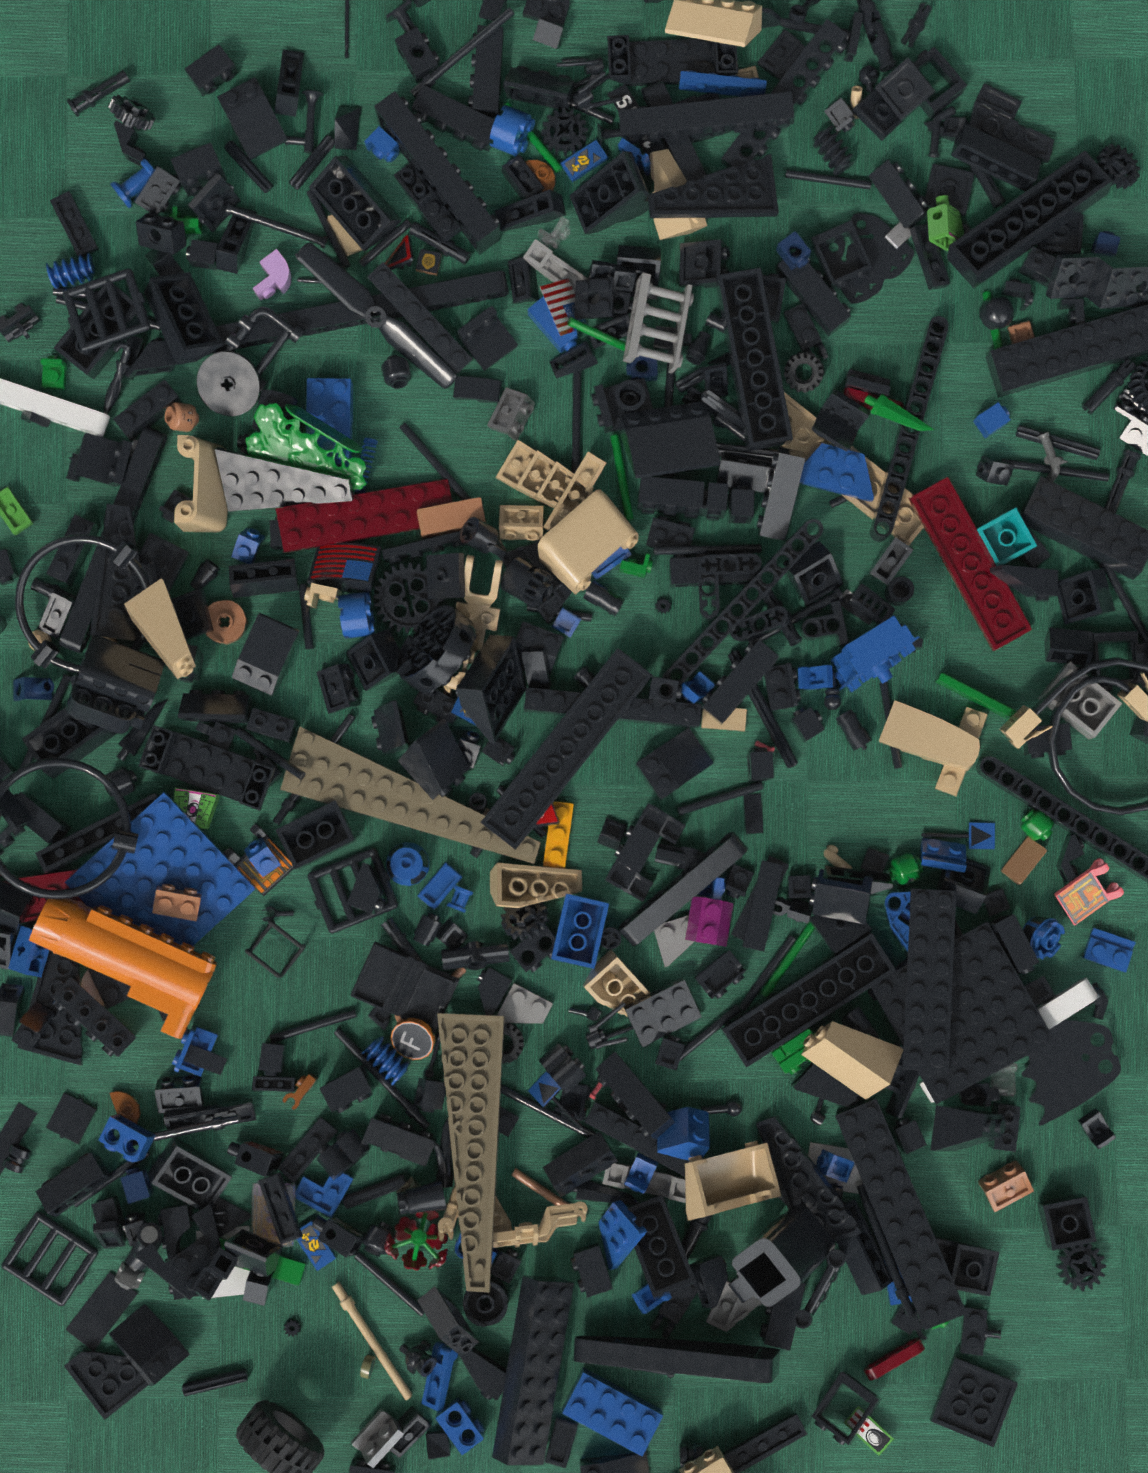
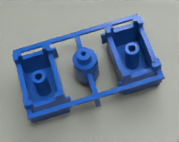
[831,616,919,693]

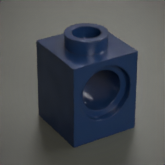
[776,231,811,270]
[1091,231,1121,256]
[626,355,658,381]
[121,1167,154,1204]

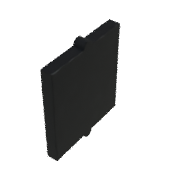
[46,1092,97,1144]

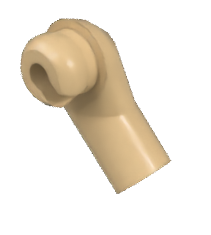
[850,86,862,119]
[824,845,852,869]

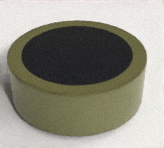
[360,1355,375,1379]

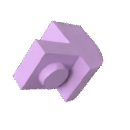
[253,249,292,301]

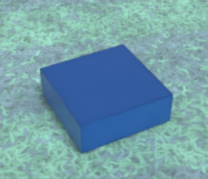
[552,607,582,638]

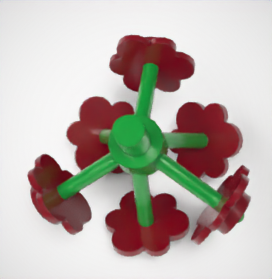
[384,1211,448,1271]

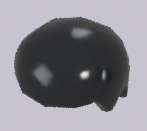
[979,296,1014,330]

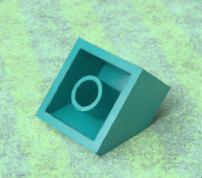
[977,508,1037,566]

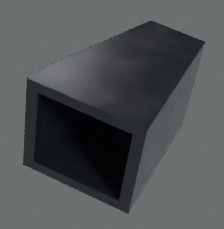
[398,719,470,800]
[930,1105,1006,1151]

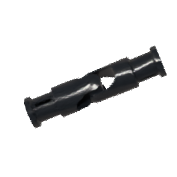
[856,0,898,72]

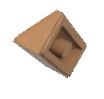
[1000,837,1047,885]

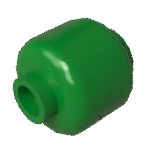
[1020,808,1054,841]
[888,853,923,885]

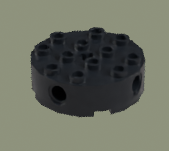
[395,605,477,693]

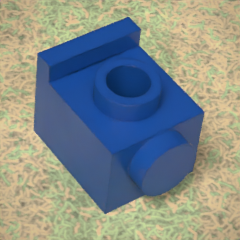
[364,126,400,162]

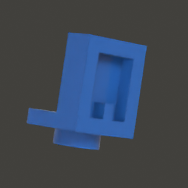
[816,1149,854,1183]

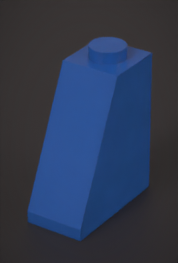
[527,296,577,354]

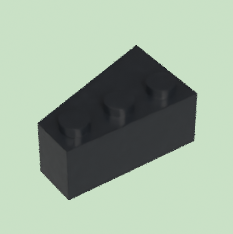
[361,1112,437,1166]

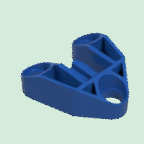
[884,892,911,952]

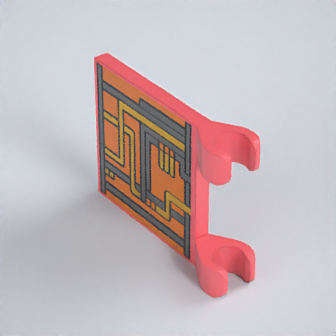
[1054,858,1124,926]

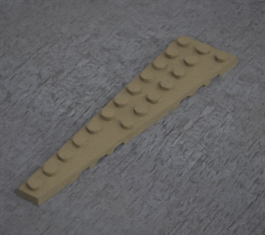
[280,727,540,864]
[437,1013,505,1292]

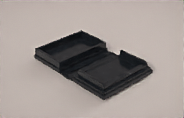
[350,941,460,1033]

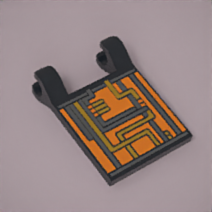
[224,824,294,897]

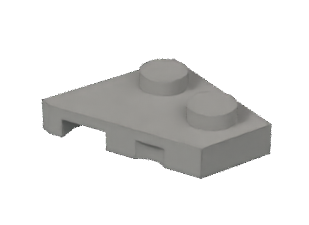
[654,915,694,967]
[497,983,553,1024]
[706,1281,762,1332]

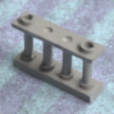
[623,273,694,373]

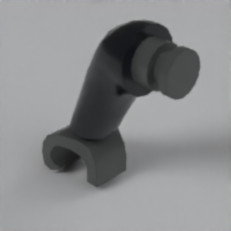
[114,1222,163,1290]

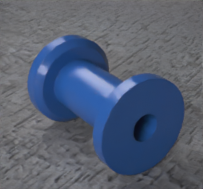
[110,158,154,209]

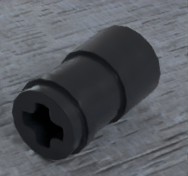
[583,580,625,616]
[836,709,872,751]

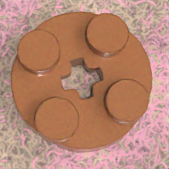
[206,600,248,645]

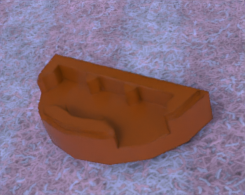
[526,160,555,193]
[109,1091,141,1124]

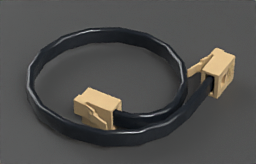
[999,657,1148,815]

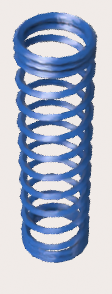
[354,438,378,494]

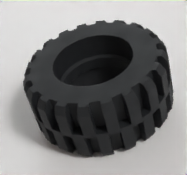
[236,1400,325,1473]

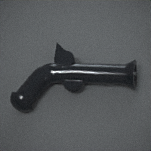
[923,106,956,158]

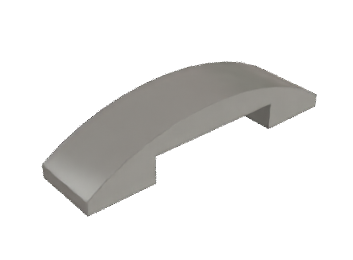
[523,239,600,304]
[602,1163,686,1203]

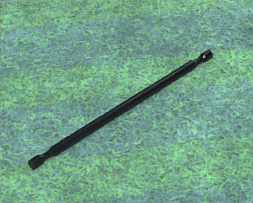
[345,0,349,58]

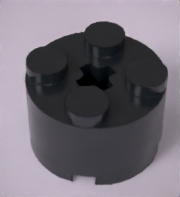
[463,1277,509,1327]

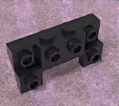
[605,803,686,902]

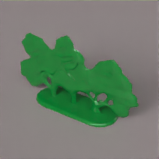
[246,403,367,492]

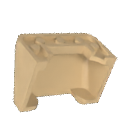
[174,435,228,533]
[538,489,638,595]
[685,1141,781,1220]

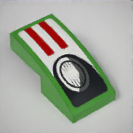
[843,1406,894,1456]

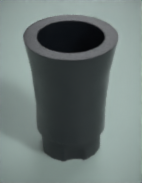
[396,1179,446,1215]

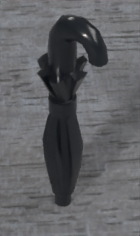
[103,342,131,415]

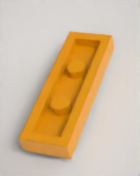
[543,801,574,869]

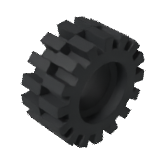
[784,351,824,393]
[502,1023,524,1064]

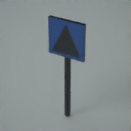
[921,823,995,849]
[528,1072,584,1130]

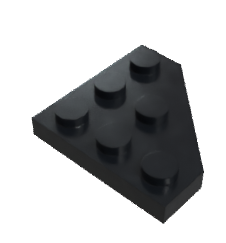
[64,1350,148,1420]

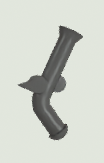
[1037,432,1069,482]

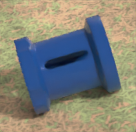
[447,885,473,913]

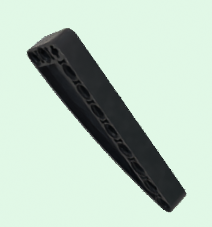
[573,1336,780,1383]

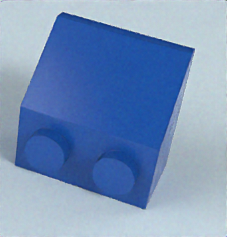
[657,1107,710,1161]

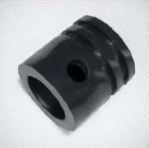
[885,576,914,606]

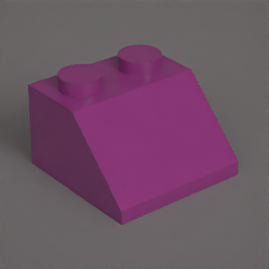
[685,896,734,947]

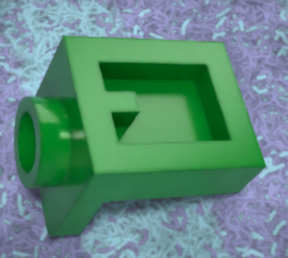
[169,206,202,234]
[40,356,67,390]
[619,553,653,578]

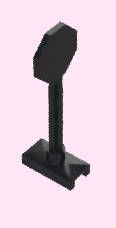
[761,7,863,62]

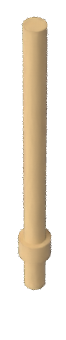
[332,1282,413,1400]

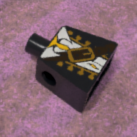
[312,1215,365,1258]

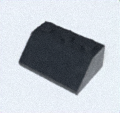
[503,66,575,112]
[178,690,252,723]
[276,800,357,870]

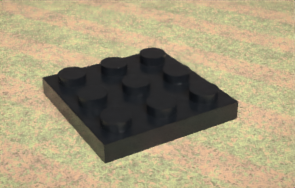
[930,1356,1018,1447]

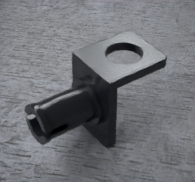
[386,0,417,33]

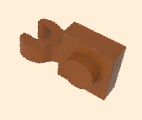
[283,1073,318,1110]

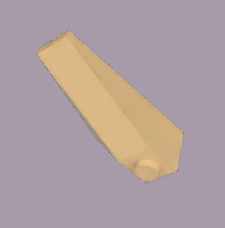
[650,149,707,240]
[490,863,582,908]
[583,950,650,1017]

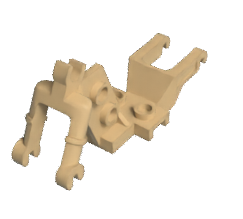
[443,555,503,698]
[438,1178,588,1248]

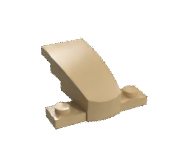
[495,440,606,531]
[879,701,988,797]

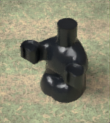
[399,1340,437,1377]

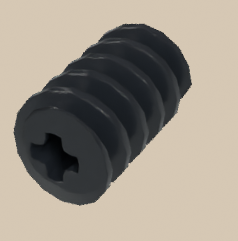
[812,126,855,176]

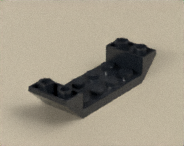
[607,35,738,86]
[139,725,275,811]

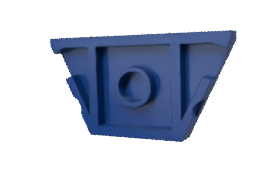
[799,443,874,502]
[599,1200,647,1270]

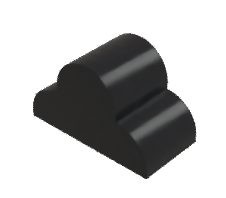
[569,151,649,234]

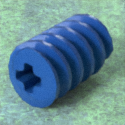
[46,253,95,289]
[361,1036,409,1086]

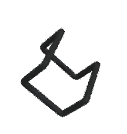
[245,920,306,978]

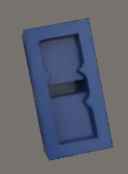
[98,1114,156,1162]
[435,1397,485,1455]

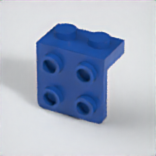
[172,1025,218,1077]

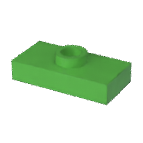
[0,487,34,536]

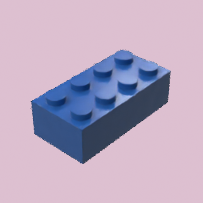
[306,378,353,467]
[562,1367,663,1456]

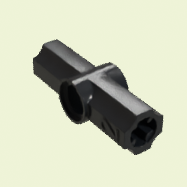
[654,843,704,870]
[441,941,510,970]

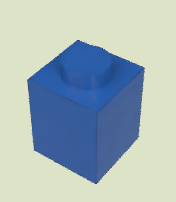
[973,402,1011,439]

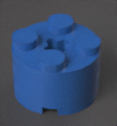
[490,105,535,156]
[338,592,375,639]

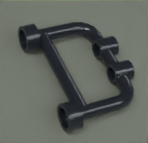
[225,307,305,392]
[793,1249,846,1329]

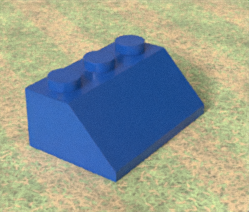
[551,894,609,969]

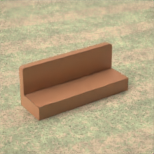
[417,497,486,539]

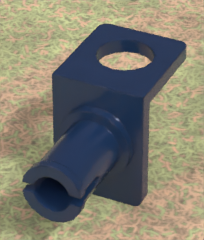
[13,677,54,701]

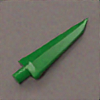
[865,394,934,431]

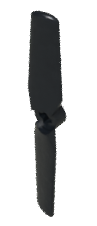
[297,242,457,389]

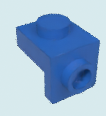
[231,528,265,564]
[798,665,833,690]
[682,671,716,703]
[244,837,281,877]
[697,876,725,900]
[624,1153,659,1194]
[631,1283,672,1314]

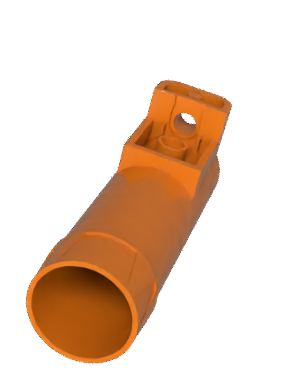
[29,898,217,1039]

